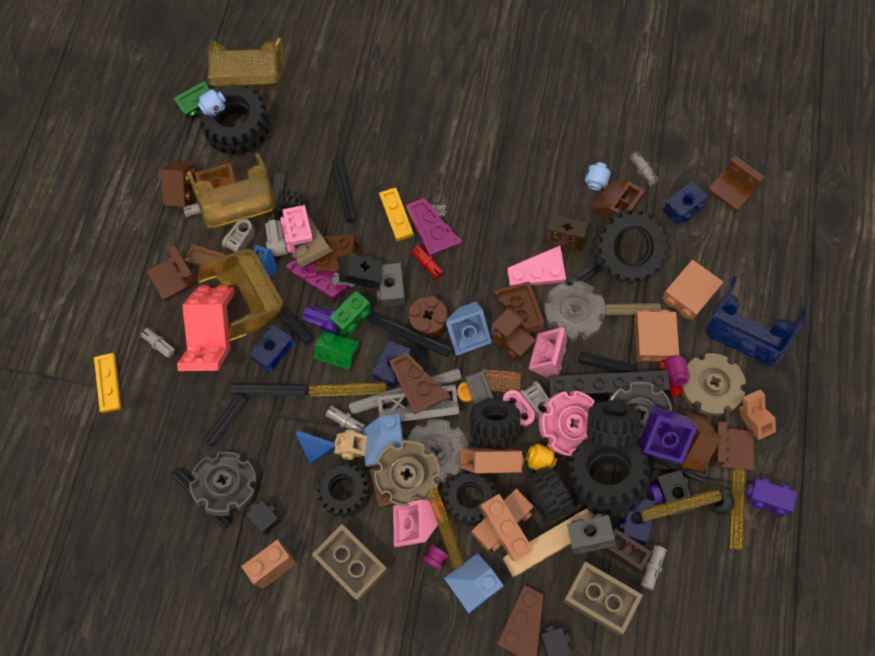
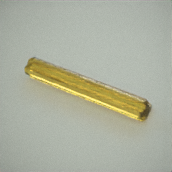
[309,382,387,396]
[730,468,746,550]
[427,488,464,569]
[640,489,722,521]

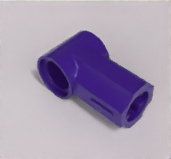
[302,305,339,334]

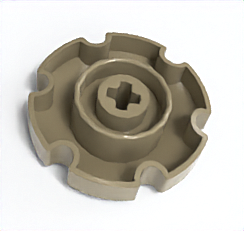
[681,353,746,416]
[374,439,441,506]

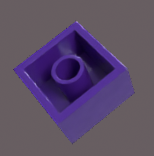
[638,406,697,464]

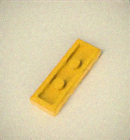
[379,188,414,241]
[94,353,122,413]

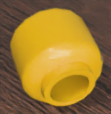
[525,444,557,471]

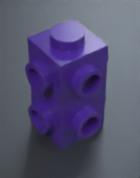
[745,478,798,516]

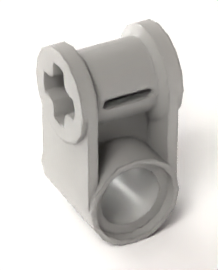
[222,219,255,256]
[519,381,549,420]

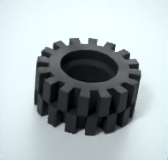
[274,189,310,215]

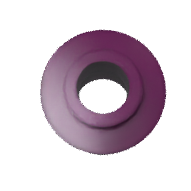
[666,355,690,386]

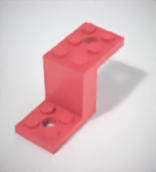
[177,285,235,371]

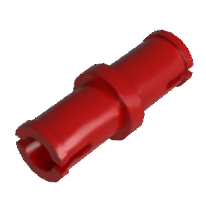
[411,245,444,280]

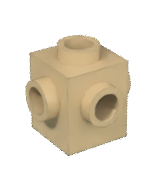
[334,430,367,460]

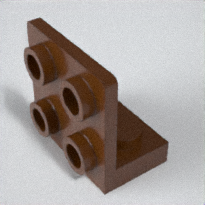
[708,156,764,211]
[314,235,361,271]
[147,245,197,301]
[712,422,754,471]

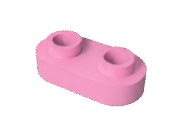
[503,390,535,427]

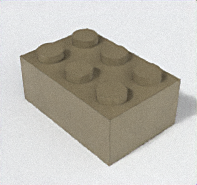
[312,524,388,602]
[562,562,643,635]

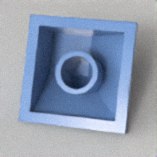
[445,302,492,356]
[362,414,404,467]
[444,553,503,613]

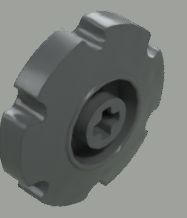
[608,380,672,441]
[189,452,257,516]

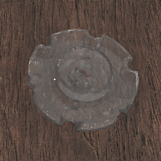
[544,281,606,341]
[407,419,469,485]

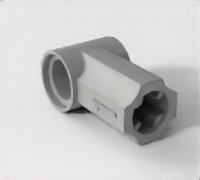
[265,220,288,257]

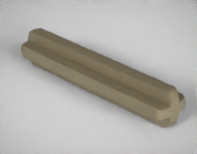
[604,303,661,315]

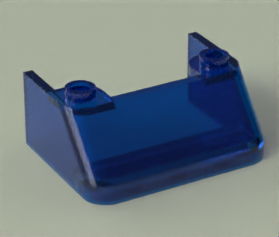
[707,276,806,366]

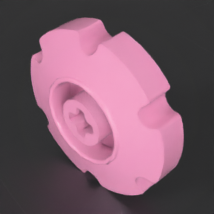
[539,391,594,456]

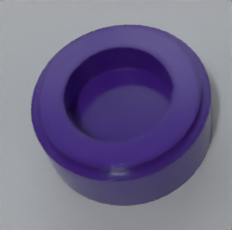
[647,483,663,505]

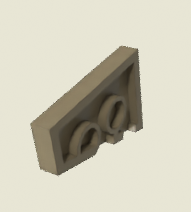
[295,215,333,267]

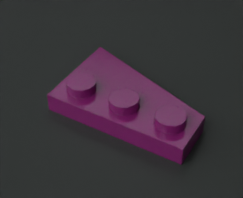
[406,198,463,256]
[285,258,348,300]

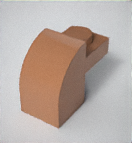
[739,390,776,440]

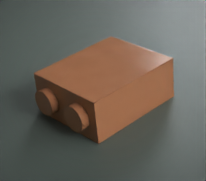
[662,259,723,321]
[634,309,679,362]
[460,447,524,473]
[241,540,297,589]

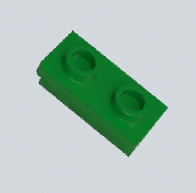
[174,81,209,118]
[330,291,371,337]
[314,331,359,369]

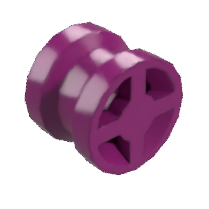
[423,545,448,571]

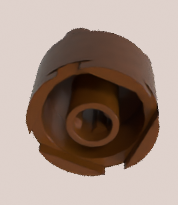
[409,296,447,340]

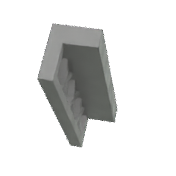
[377,385,459,421]

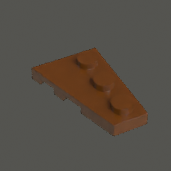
[497,585,543,656]

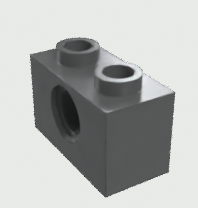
[377,263,405,307]
[567,514,616,555]

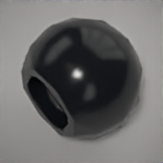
[708,489,735,515]

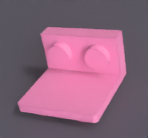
[280,205,313,258]

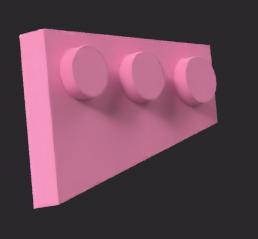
[507,246,566,286]

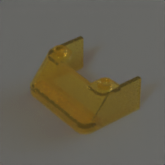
[207,38,284,86]
[187,153,275,228]
[197,249,283,341]

